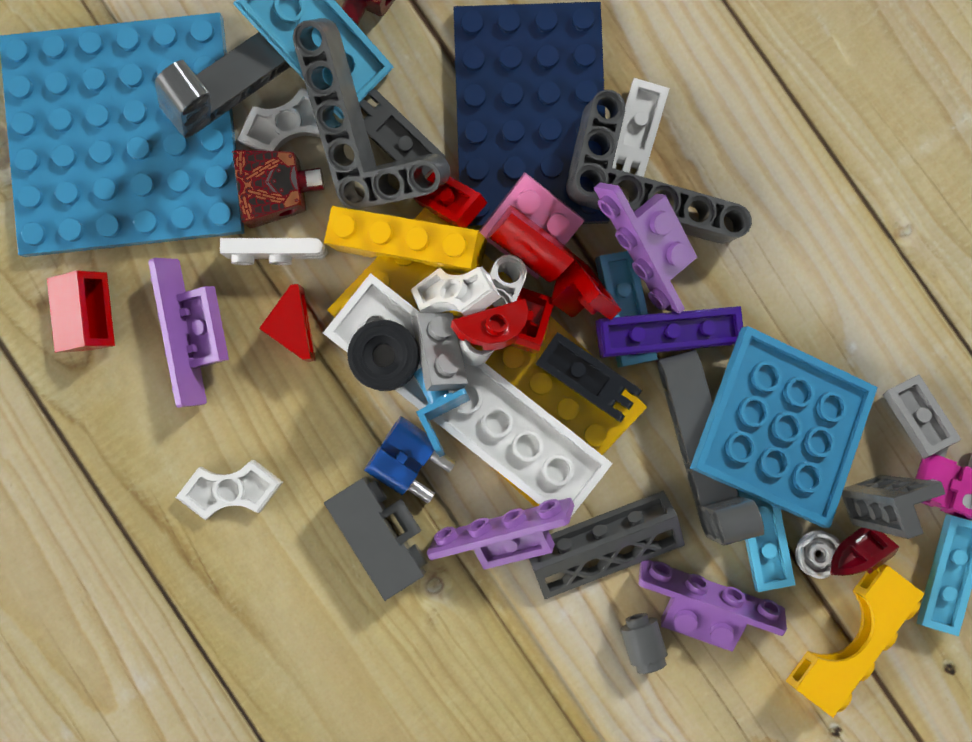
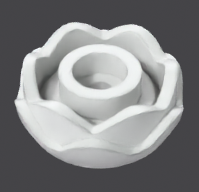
[795,530,841,579]

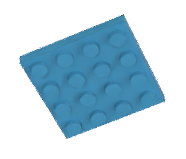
[690,326,878,528]

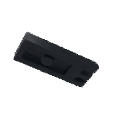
[535,332,642,423]

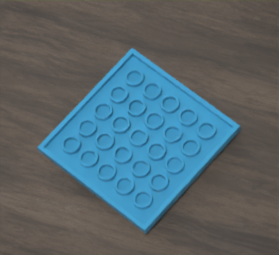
[0,12,245,257]

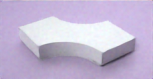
[238,88,334,151]
[411,267,501,316]
[175,460,283,520]

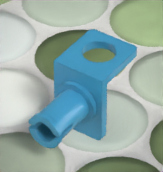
[414,368,470,457]

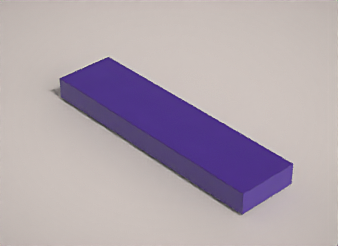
[595,306,744,358]

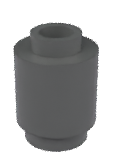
[620,613,668,674]

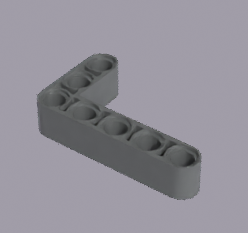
[293,18,450,210]
[155,32,291,138]
[566,90,752,244]
[657,350,764,546]

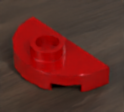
[451,299,529,351]

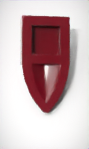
[830,527,899,576]

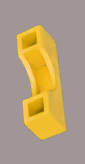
[324,206,487,274]
[786,564,925,718]

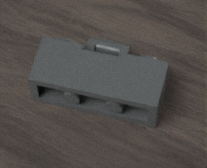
[324,477,427,601]

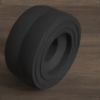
[347,320,420,391]

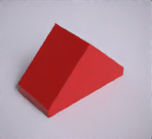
[259,284,316,362]
[509,288,553,355]

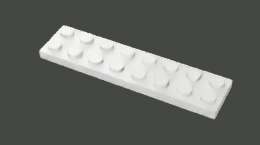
[323,273,613,517]

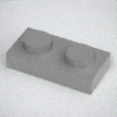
[412,313,468,391]
[883,375,961,459]

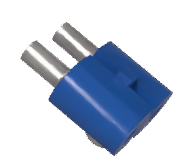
[364,416,456,504]

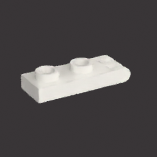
[612,78,670,177]
[220,238,328,265]

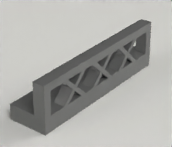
[842,475,946,539]
[529,490,685,599]

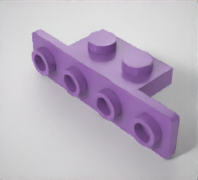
[594,183,698,314]
[148,258,229,408]
[427,498,574,570]
[638,559,787,652]

